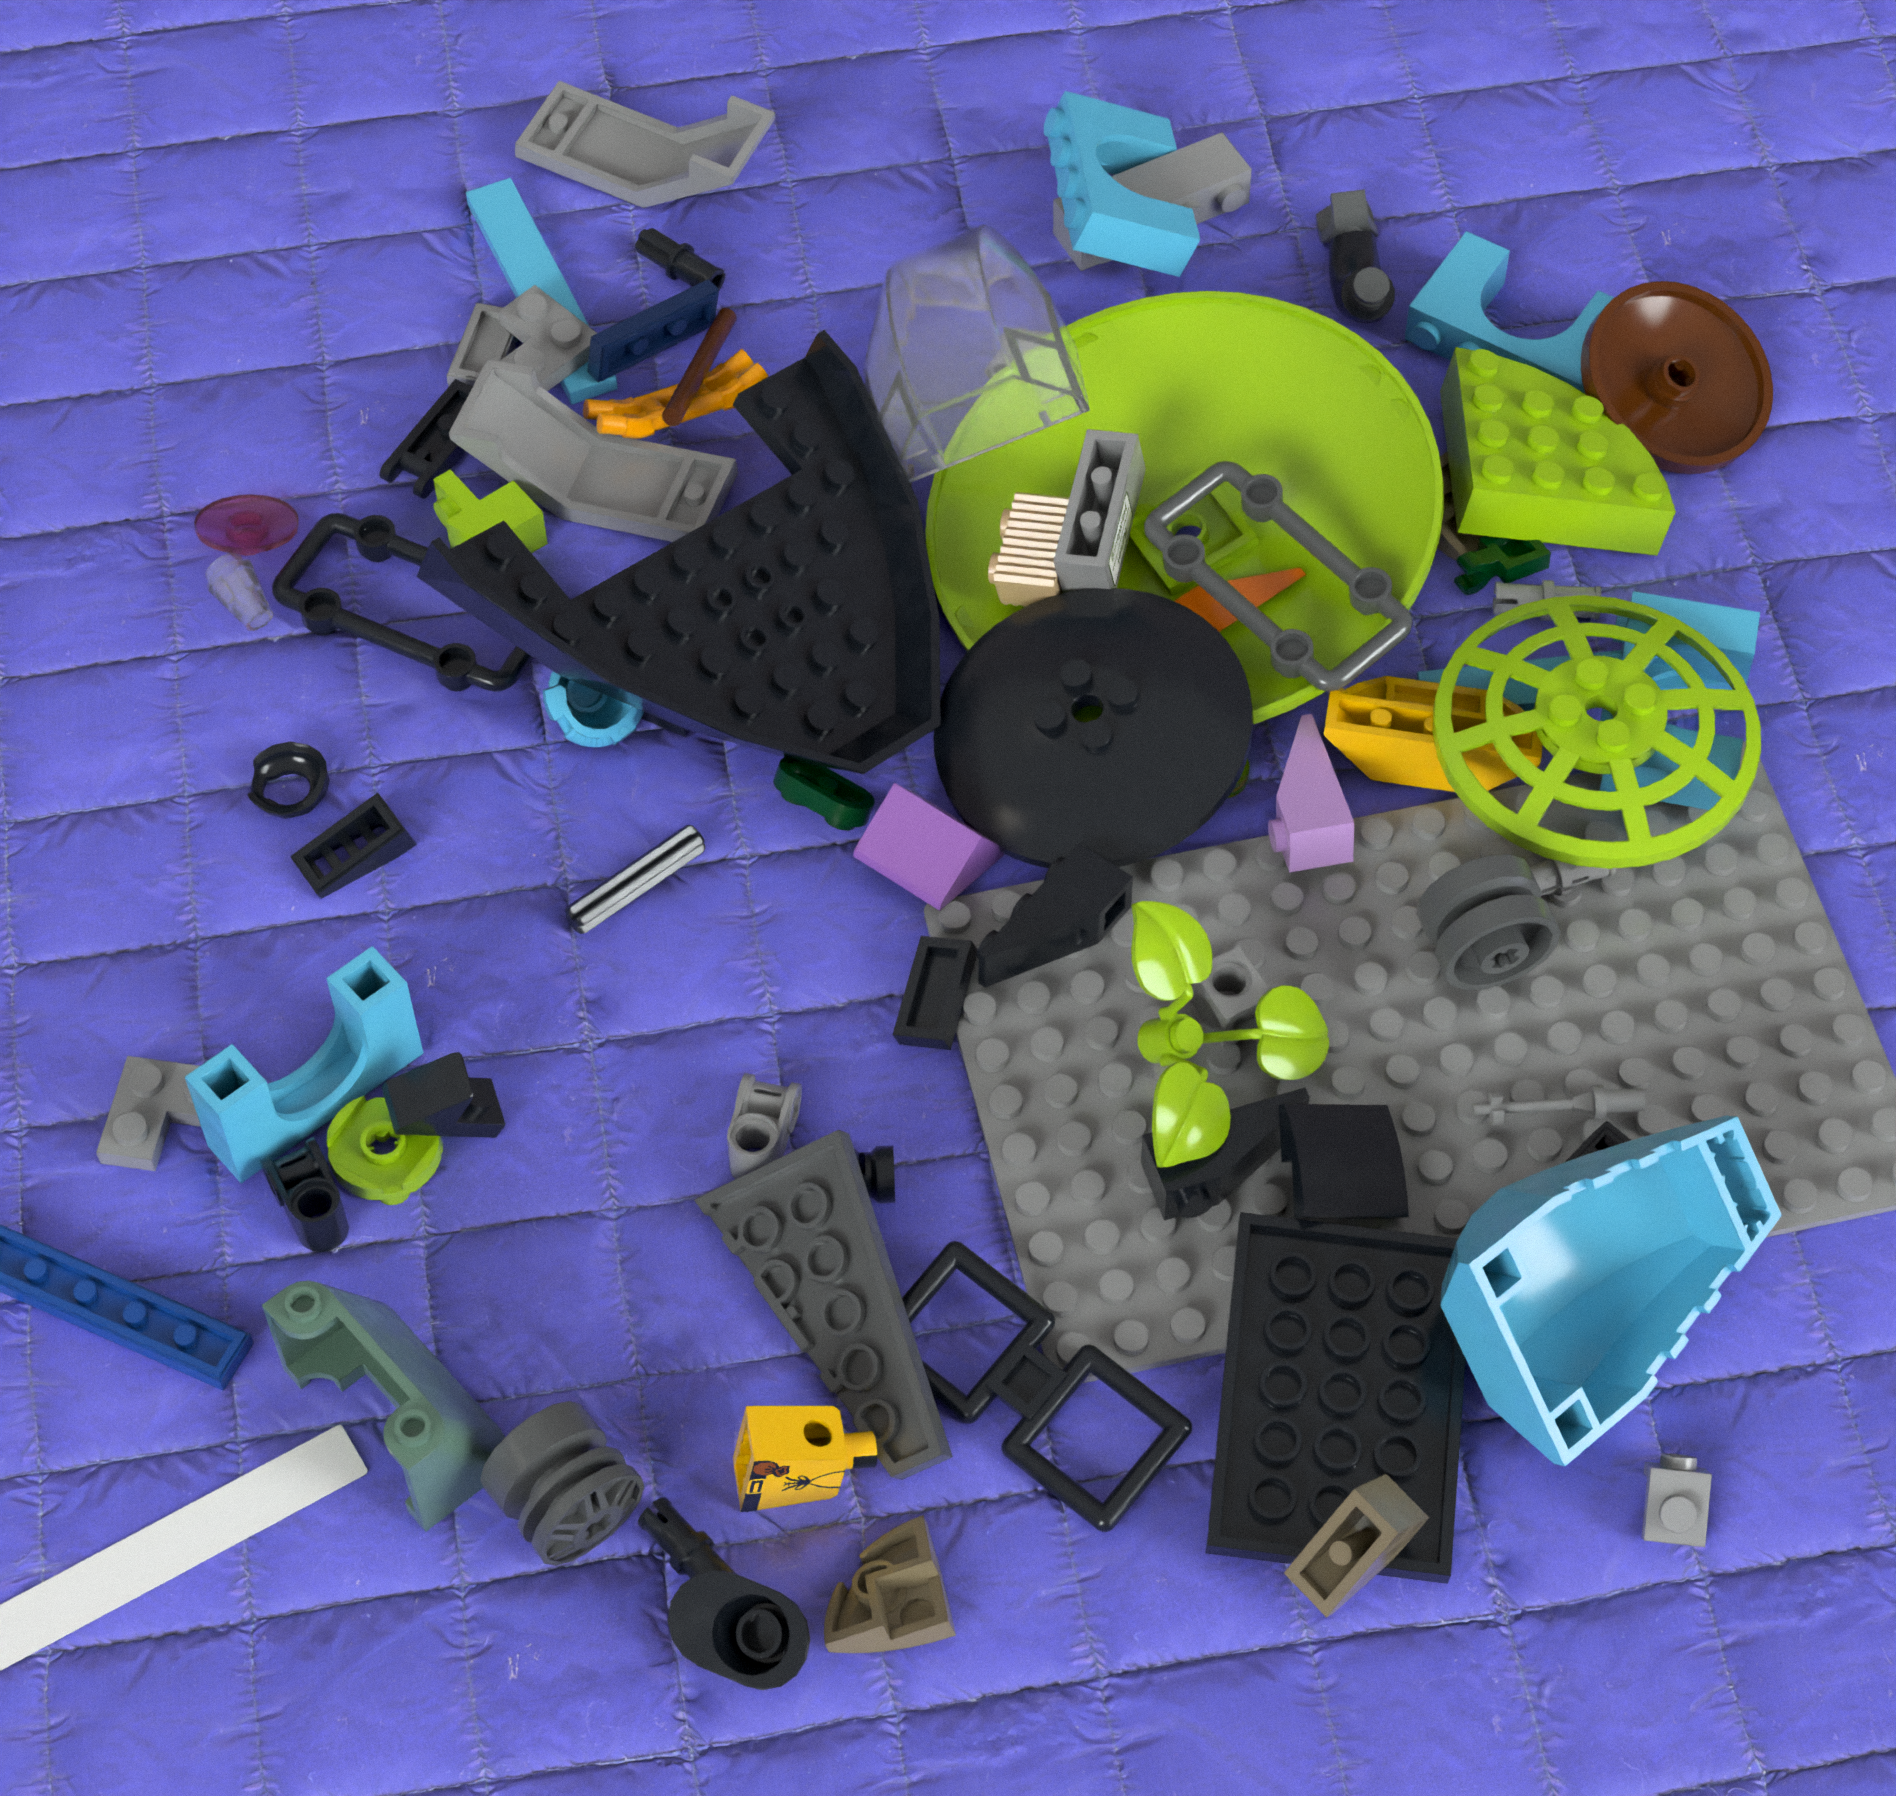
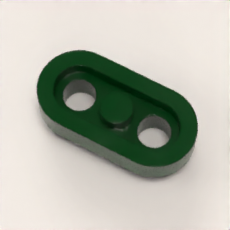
[773,757,875,831]

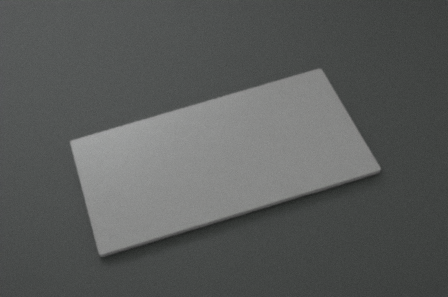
[924,741,1896,1383]

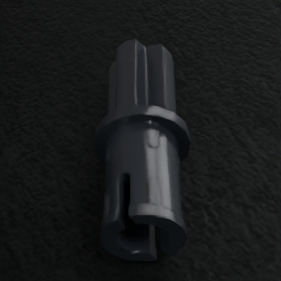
[635,228,725,290]

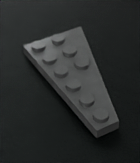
[694,1130,953,1480]

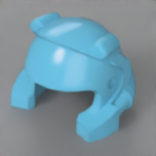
[543,672,644,747]

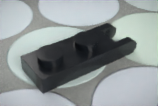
[379,379,472,499]

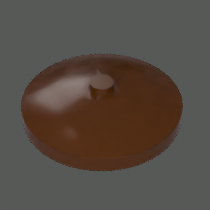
[1581,281,1773,474]

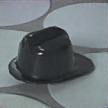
[667,1570,810,1690]

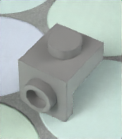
[1641,1453,1712,1547]

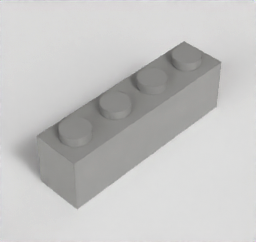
[1053,132,1252,271]

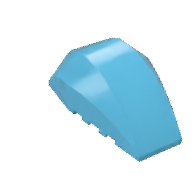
[1440,1115,1782,1466]

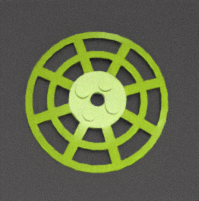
[1432,595,1761,869]

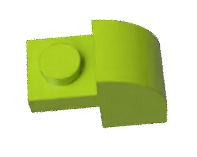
[433,470,548,553]

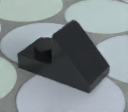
[381,1052,506,1138]

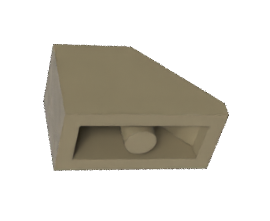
[1284,1474,1429,1618]

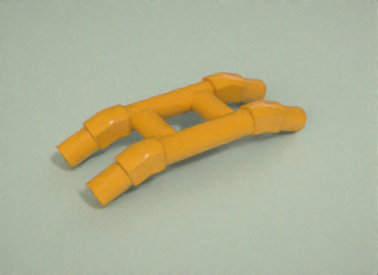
[583,349,769,439]

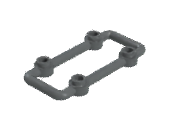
[1144,461,1413,691]

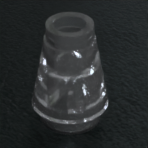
[205,553,274,631]

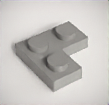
[498,285,597,392]
[96,1056,201,1171]

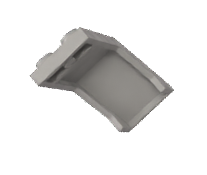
[515,81,775,208]
[449,359,738,542]

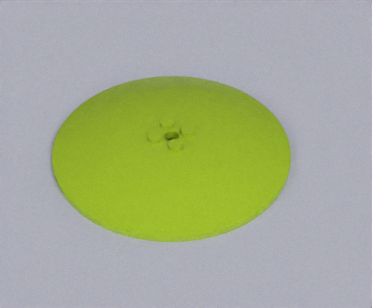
[925,291,1444,724]

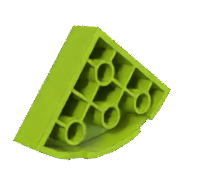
[1440,347,1676,556]

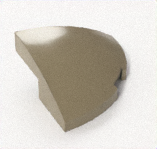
[824,1515,956,1653]

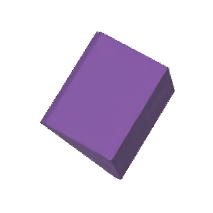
[853,783,1004,911]

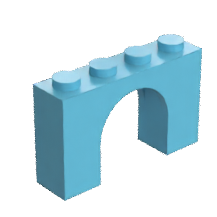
[1044,91,1200,277]
[1405,231,1614,394]
[1599,591,1760,810]
[185,946,423,1183]

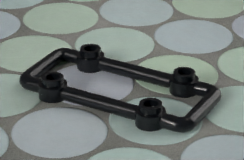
[272,513,533,692]

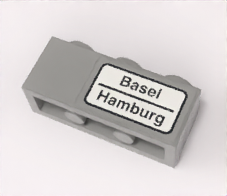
[1053,429,1146,594]

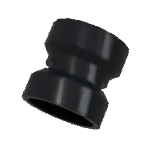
[854,1145,895,1203]

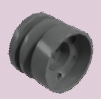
[480,1401,645,1566]

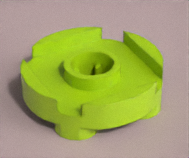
[327,1095,443,1205]

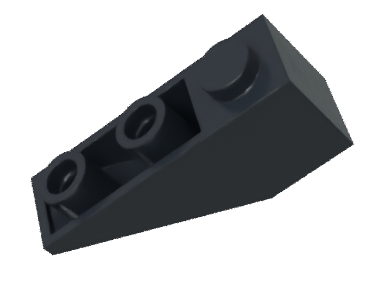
[976,843,1133,988]

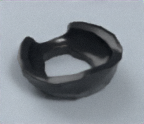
[247,742,330,819]

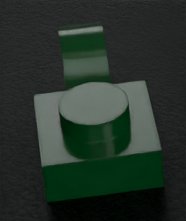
[1454,536,1551,595]

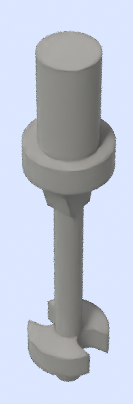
[1472,1085,1645,1126]

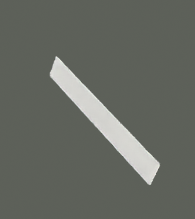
[0,1425,368,1671]

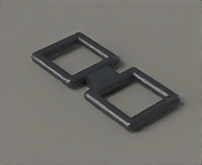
[902,1241,1192,1532]

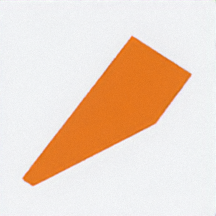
[1174,567,1306,632]

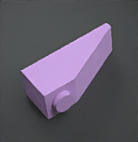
[1268,714,1354,873]

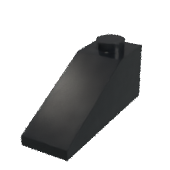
[1141,1087,1309,1221]

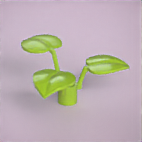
[1131,901,1329,1168]

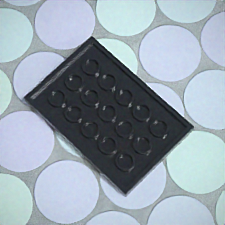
[1205,1212,1466,1584]

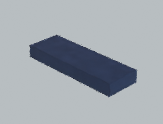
[587,279,719,382]

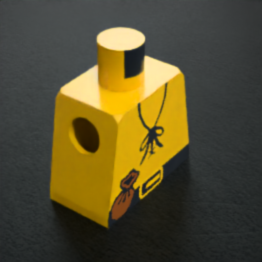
[733,1406,877,1512]

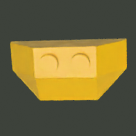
[1324,676,1543,792]

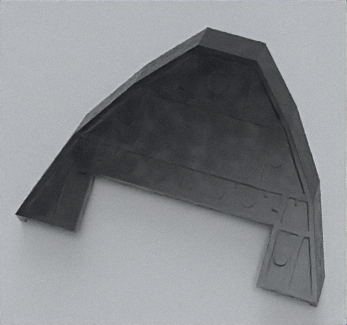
[416,330,941,774]

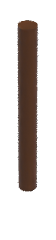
[662,308,737,426]

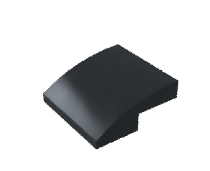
[1279,1104,1409,1219]

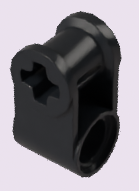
[260,1137,349,1252]

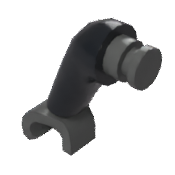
[1316,189,1395,323]

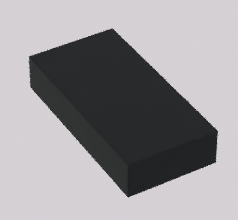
[892,936,978,1050]

